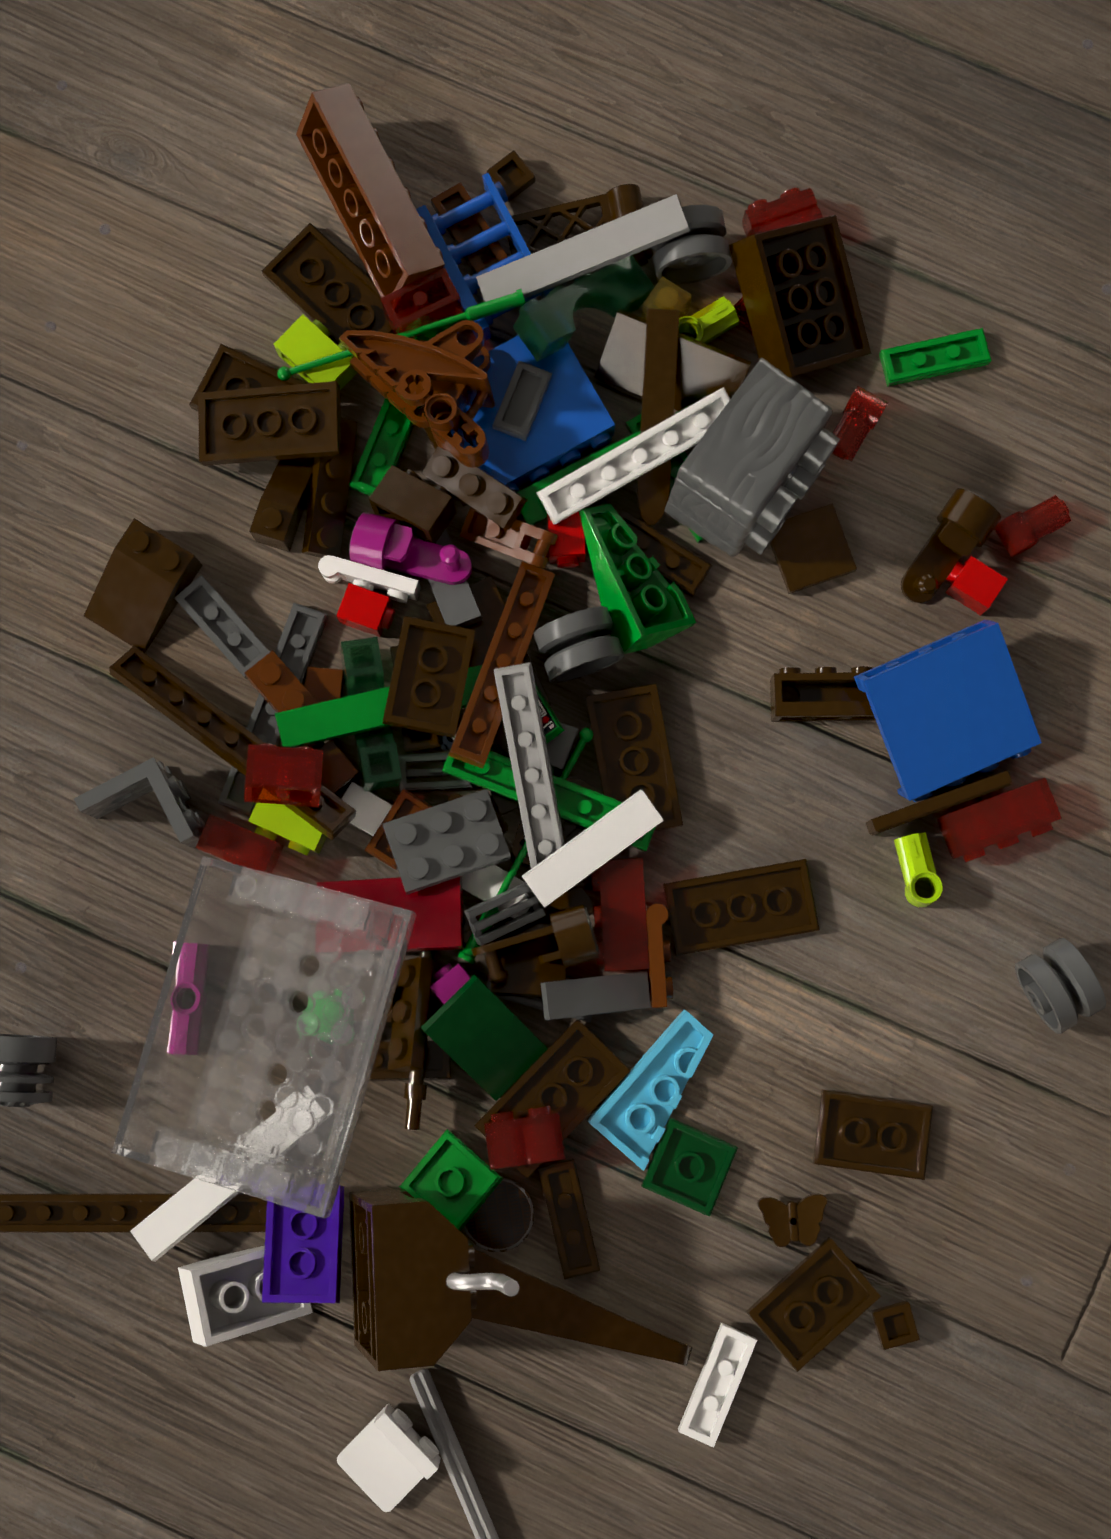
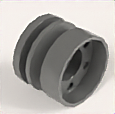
[0,1034,57,1107]

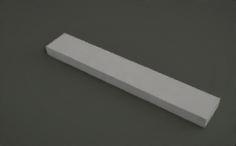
[476,194,690,302]
[494,662,565,869]

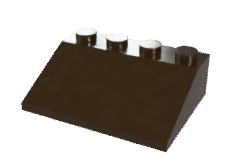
[729,215,872,378]

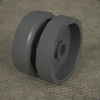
[651,205,732,284]
[533,606,625,683]
[1015,938,1106,1034]

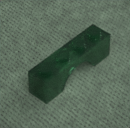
[513,255,655,362]
[340,637,402,792]

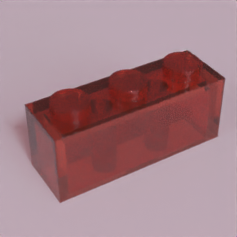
[937,778,1062,862]
[591,858,649,972]

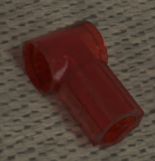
[832,386,889,461]
[994,495,1071,558]

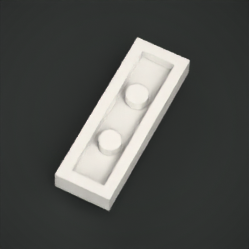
[678,1323,757,1448]

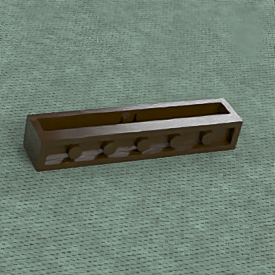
[770,666,876,722]

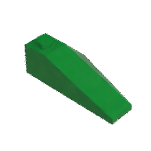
[579,504,697,654]

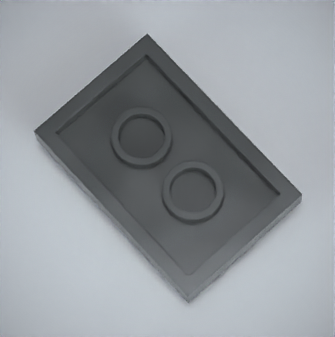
[383,789,511,895]

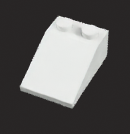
[178,1246,313,1347]

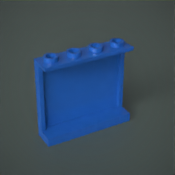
[463,317,615,492]
[854,619,1042,802]

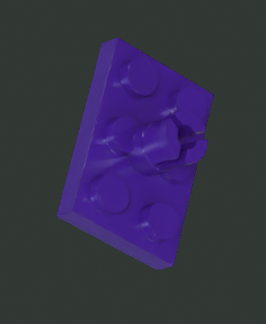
[262,1185,345,1303]

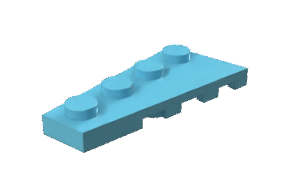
[587,1009,713,1171]

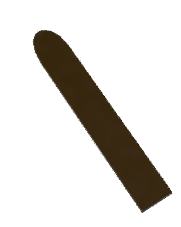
[637,308,680,525]

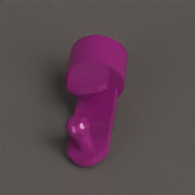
[349,512,472,585]

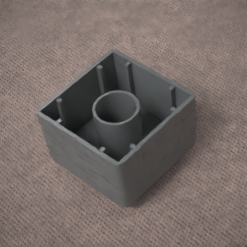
[664,358,841,557]

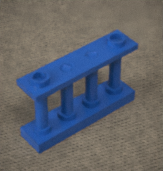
[416,173,556,341]

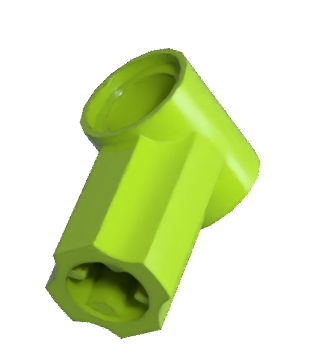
[678,296,740,344]
[894,832,943,907]

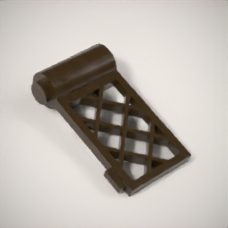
[507,184,654,268]

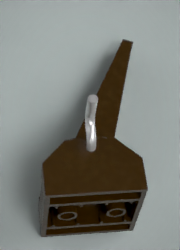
[349,1188,693,1371]

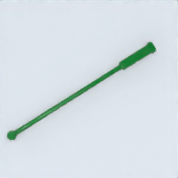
[277,289,527,381]
[458,727,593,965]

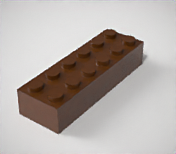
[296,83,445,312]

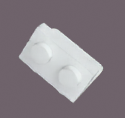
[337,1403,441,1512]

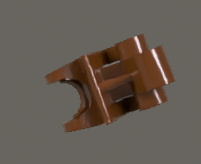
[339,320,495,468]

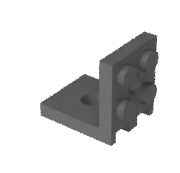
[74,757,208,849]

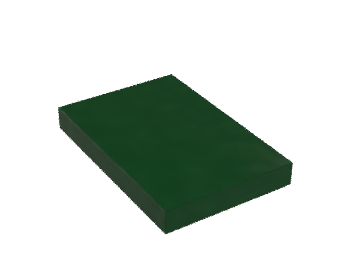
[421,975,548,1101]

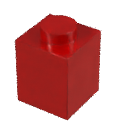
[547,512,586,568]
[945,556,1008,616]
[336,583,395,637]

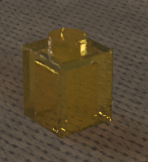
[641,276,692,319]

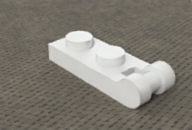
[318,555,421,603]

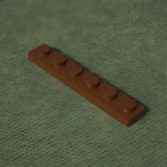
[448,561,555,769]

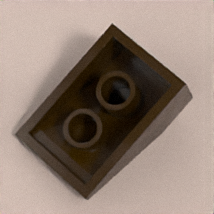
[83,518,203,653]

